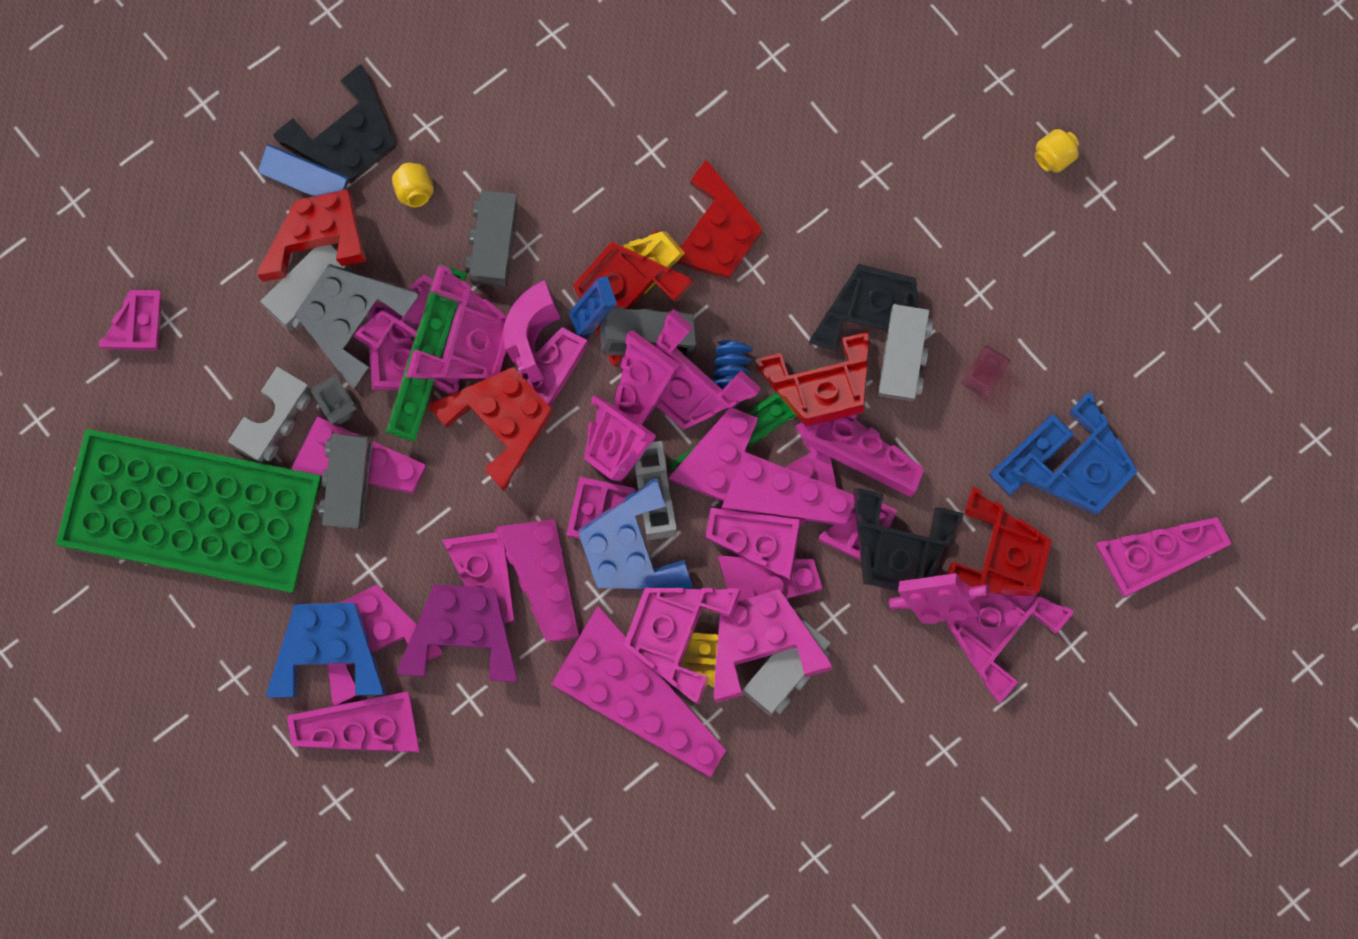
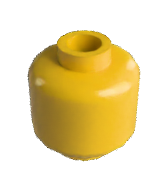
[1034,129,1079,173]
[392,163,434,208]

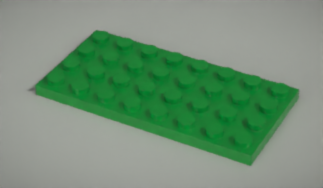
[55,429,322,594]

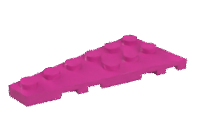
[551,606,726,778]

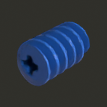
[713,340,753,406]

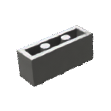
[465,190,518,287]
[599,307,696,359]
[319,433,373,529]

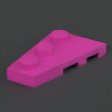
[367,302,433,391]
[614,330,680,426]
[669,408,758,502]
[442,532,515,624]
[717,556,822,601]

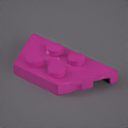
[584,395,656,482]

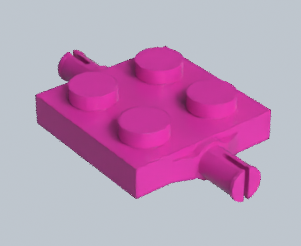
[889,573,991,624]

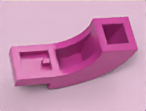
[503,280,561,383]

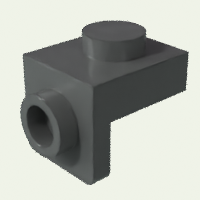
[310,374,357,424]

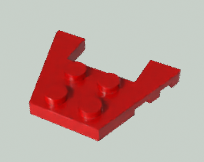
[652,160,762,279]
[257,190,366,282]
[573,241,695,367]
[755,332,869,426]
[427,367,553,491]
[947,487,1052,596]

